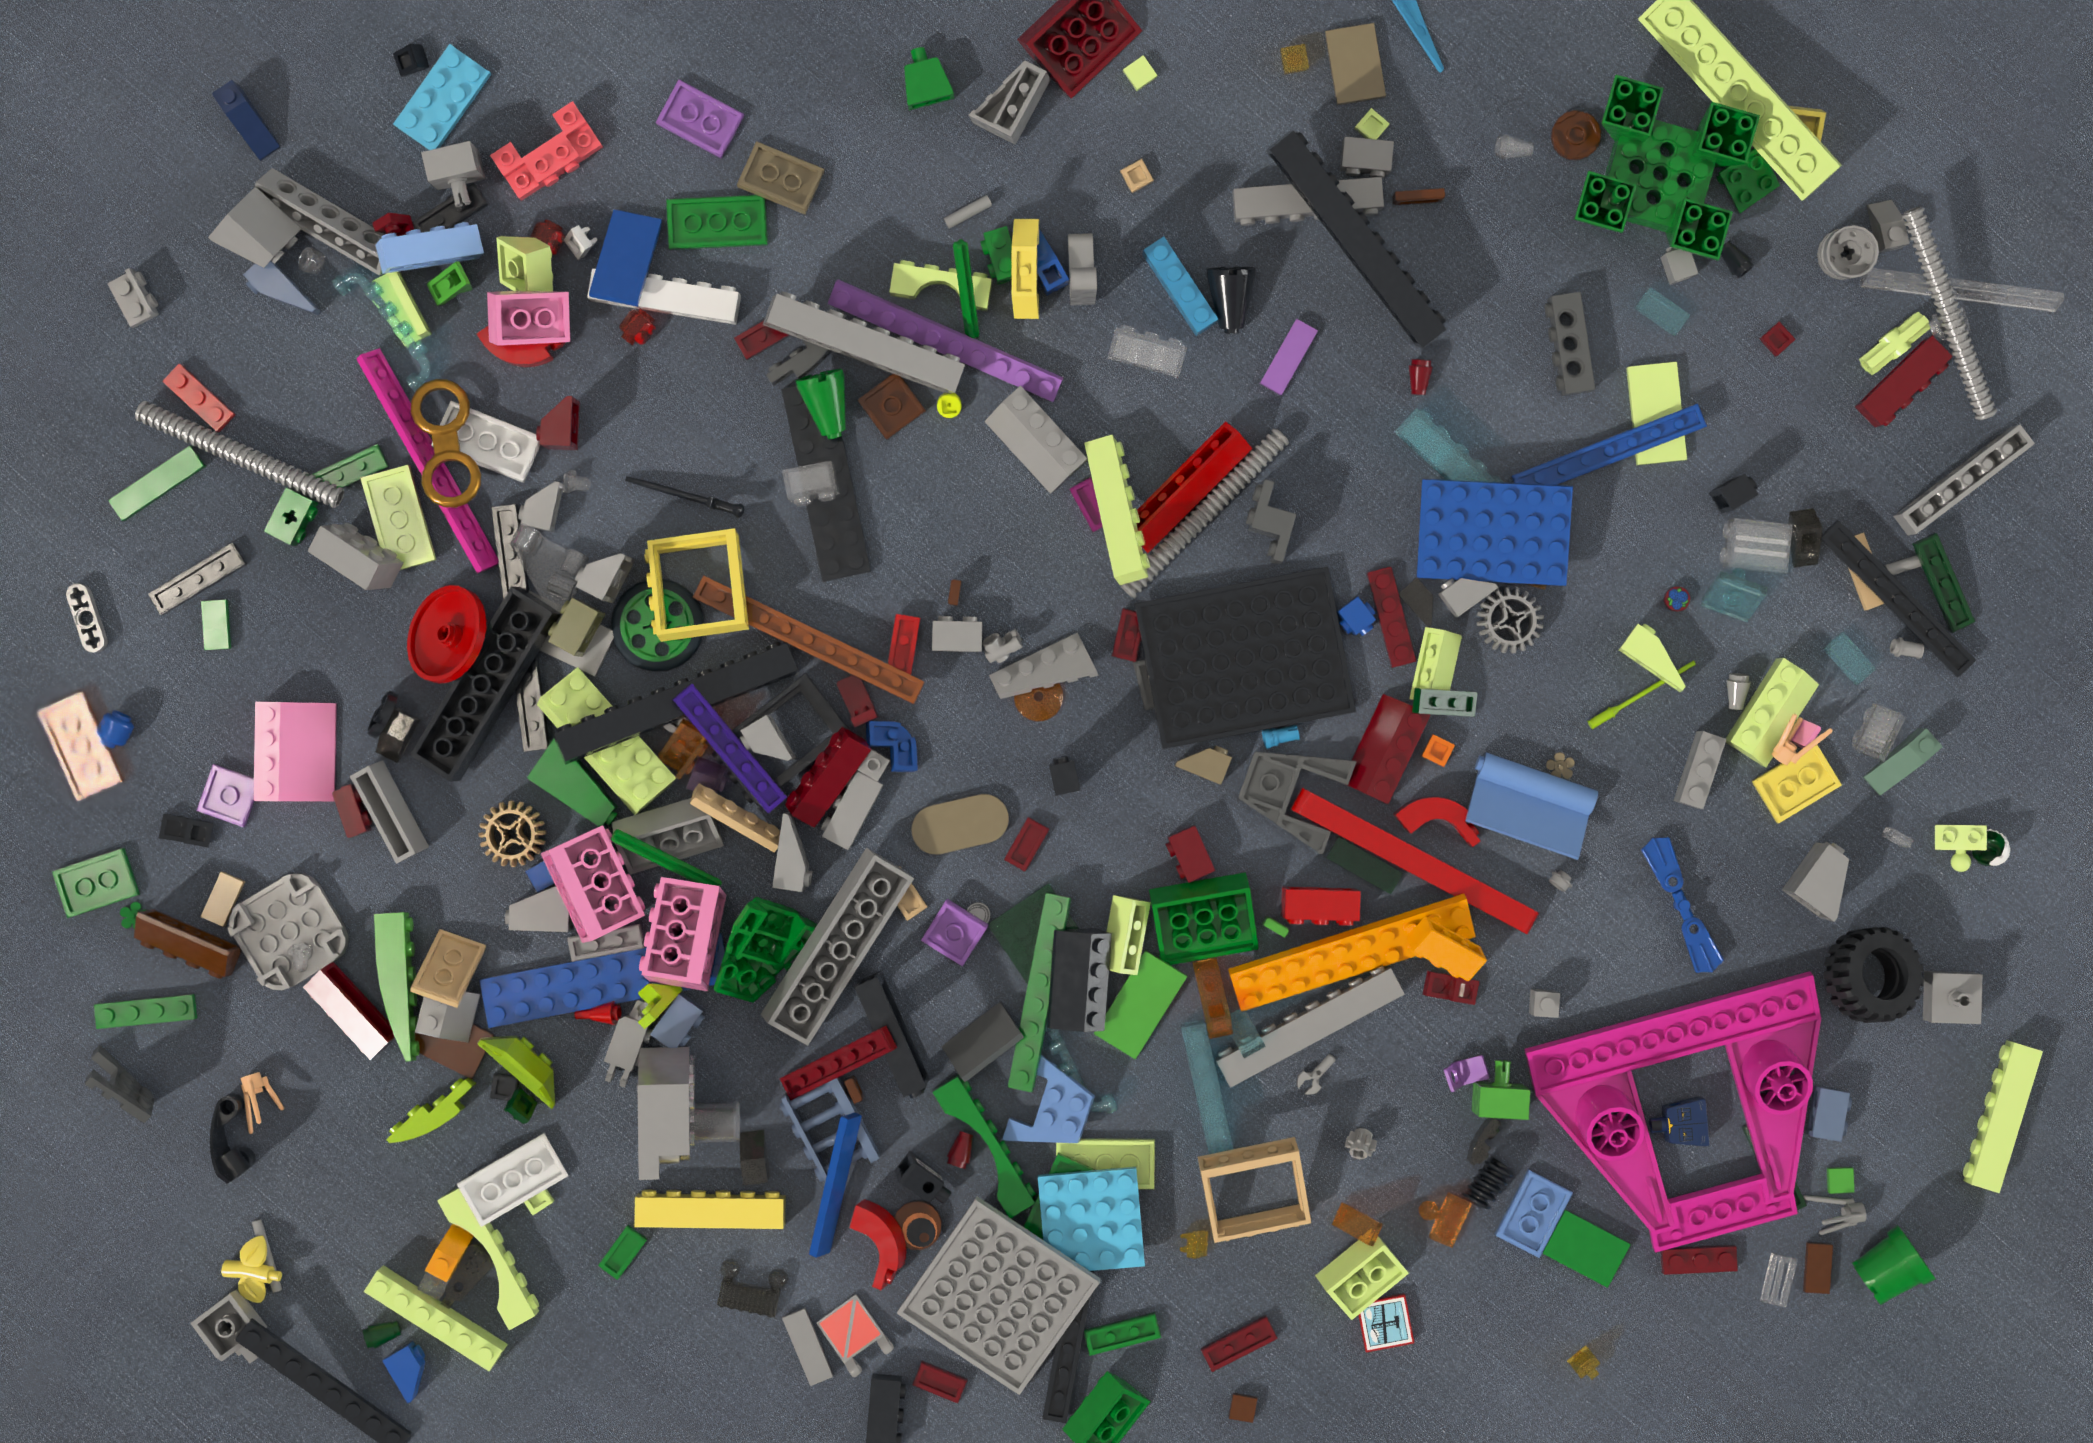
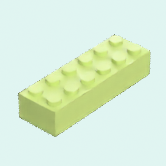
[537,667,676,815]

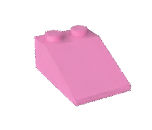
[487,291,570,346]

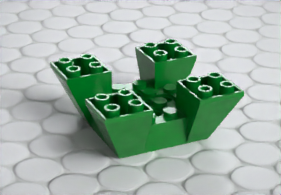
[1574,75,1760,260]

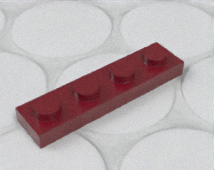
[1366,567,1416,668]

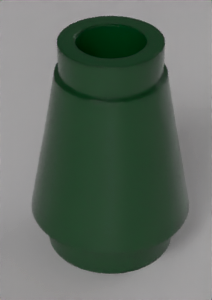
[363,1321,402,1349]

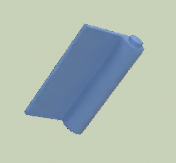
[1465,752,1598,860]

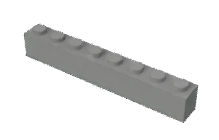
[1215,965,1405,1088]

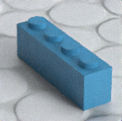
[1142,237,1218,336]

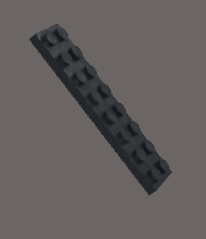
[781,386,871,582]

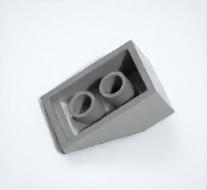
[772,812,813,892]

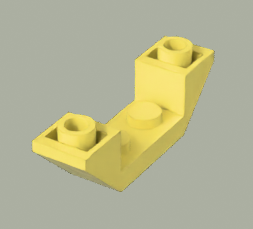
[1012,219,1039,319]

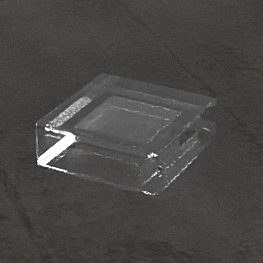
[1882,827,1914,848]

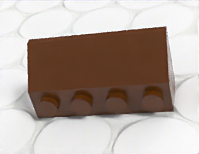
[134,909,242,979]

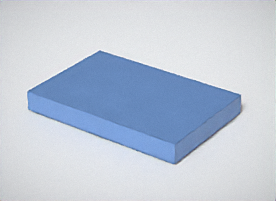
[1495,1169,1573,1258]

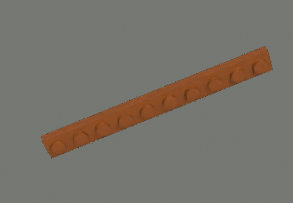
[693,575,925,704]

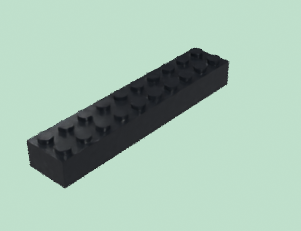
[1266,130,1446,348]

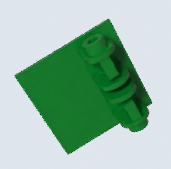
[1716,148,1780,213]

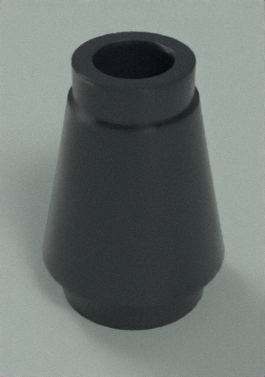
[1721,241,1754,278]

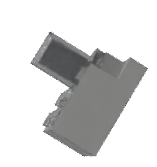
[637,1047,740,1180]

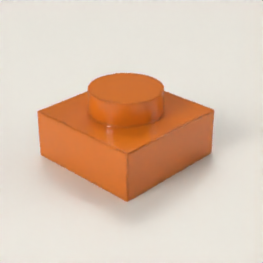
[1421,734,1455,767]

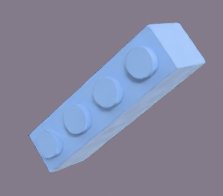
[375,222,484,274]

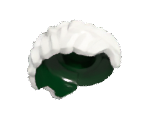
[1971,829,2010,866]

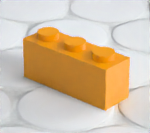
[1407,916,1487,982]

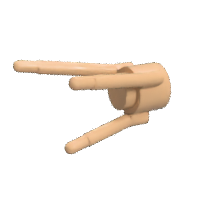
[1772,714,1833,765]
[240,1072,284,1134]

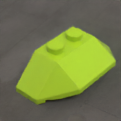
[477,1036,555,1109]

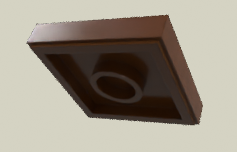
[857,374,926,440]

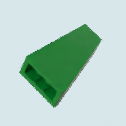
[527,739,618,827]

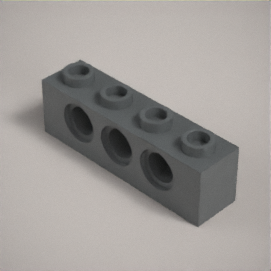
[1545,292,1595,397]

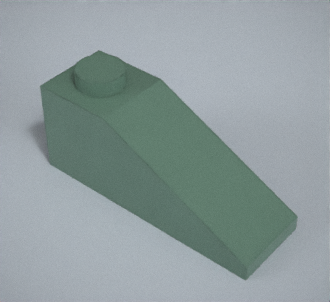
[1863,728,1943,795]

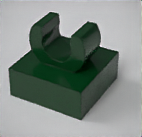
[504,1088,538,1124]

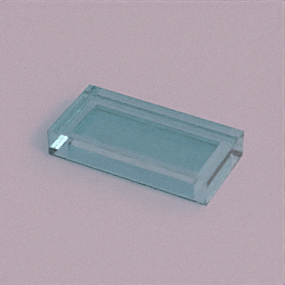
[1635,287,1690,336]
[1823,632,1876,685]
[1222,1009,1266,1058]

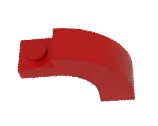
[476,326,566,367]
[1393,797,1481,847]
[849,1199,907,1290]

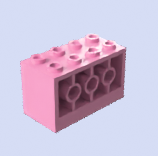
[540,825,645,943]
[639,877,727,991]

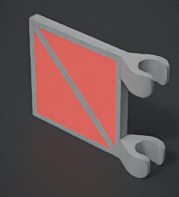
[816,1294,894,1377]

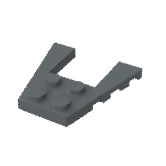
[1238,751,1356,855]

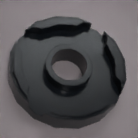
[367,690,398,738]

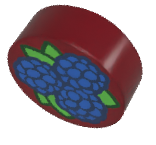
[1664,587,1690,611]

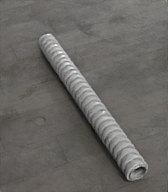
[1902,207,1997,420]
[135,401,344,508]
[1120,428,1289,598]

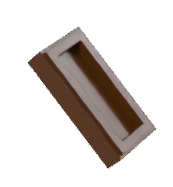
[1392,188,1445,206]
[1803,1242,1833,1294]

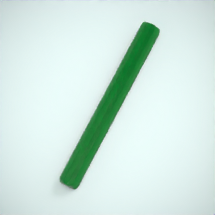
[953,239,980,338]
[611,829,722,887]

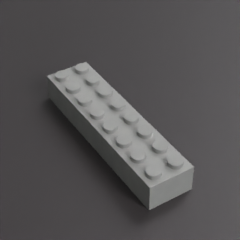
[763,291,965,394]
[761,848,914,1046]

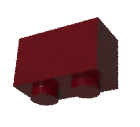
[1165,825,1215,883]

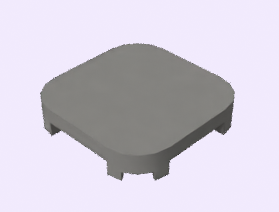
[228,873,349,991]

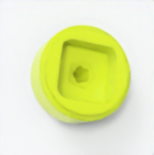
[937,393,962,418]

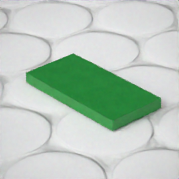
[666,195,768,250]

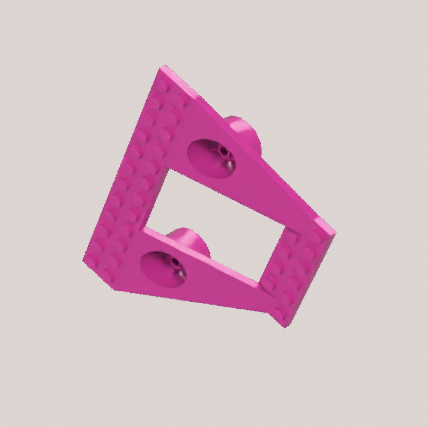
[1524,971,1821,1253]

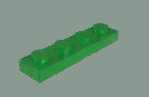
[94,994,197,1029]

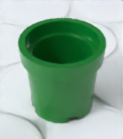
[1852,1224,1936,1305]

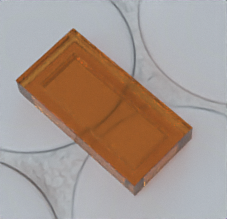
[1332,1202,1383,1246]

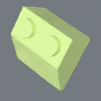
[496,236,554,291]

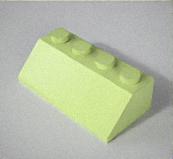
[1726,658,1819,768]

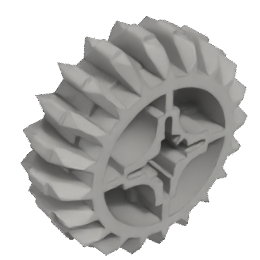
[1476,587,1544,654]

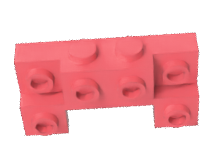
[490,101,603,201]

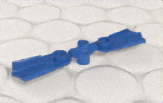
[1641,837,1724,973]

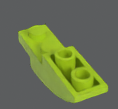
[386,1078,477,1143]

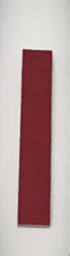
[779,1026,897,1101]

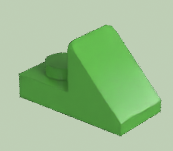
[427,261,473,306]

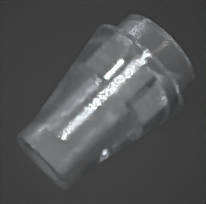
[1495,134,1534,159]

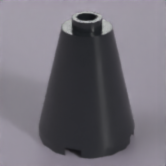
[1206,267,1256,334]

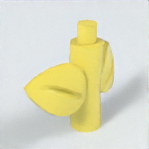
[221,1235,282,1303]

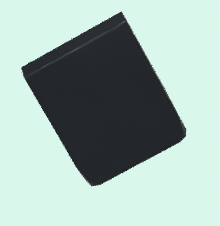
[393,44,429,77]

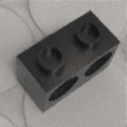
[1709,474,1758,514]

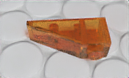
[1192,957,1233,1039]

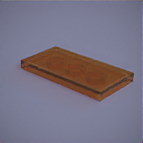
[37,692,124,801]

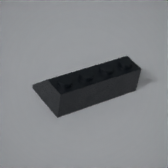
[1047,928,1112,1032]

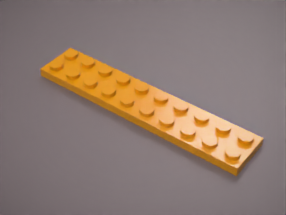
[1228,894,1476,1012]

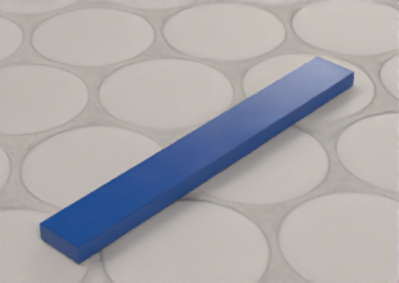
[1511,404,1707,485]

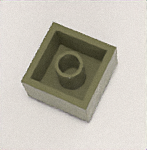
[548,598,606,657]

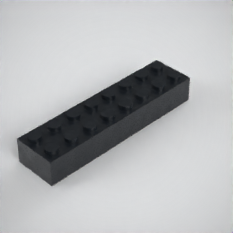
[410,586,561,782]

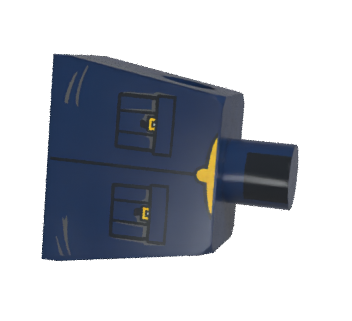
[1649,1096,1709,1146]

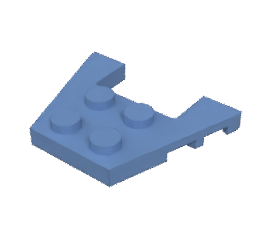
[1002,1055,1095,1143]

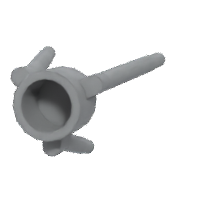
[1803,1195,1866,1235]

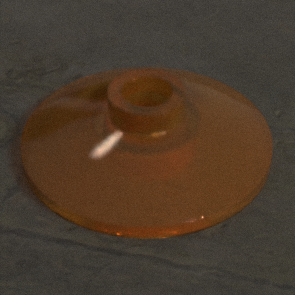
[1014,683,1063,721]

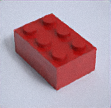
[1281,886,1361,926]

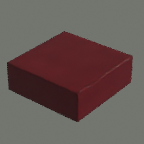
[1759,321,1796,357]

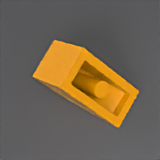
[425,1224,474,1282]

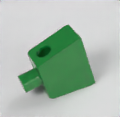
[904,47,954,110]

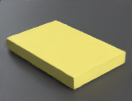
[1752,745,1842,823]

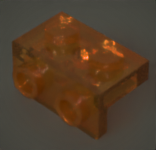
[657,718,708,780]

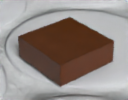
[948,580,962,606]
[844,1075,864,1104]
[1228,1393,1257,1423]

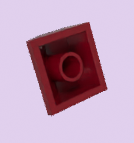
[536,396,580,451]

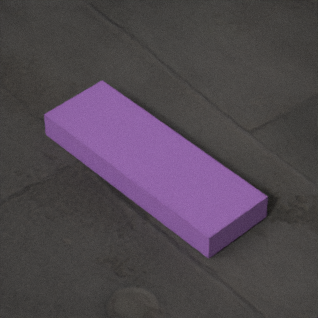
[1260,319,1318,396]

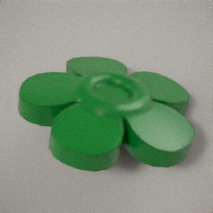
[120,902,146,929]

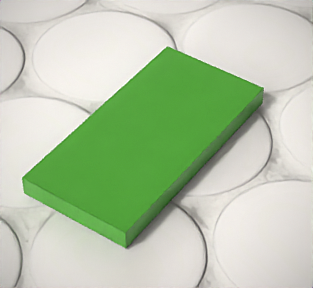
[1094,950,1187,1060]

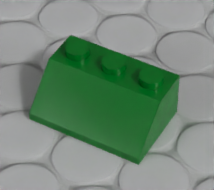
[1062,1371,1151,1443]

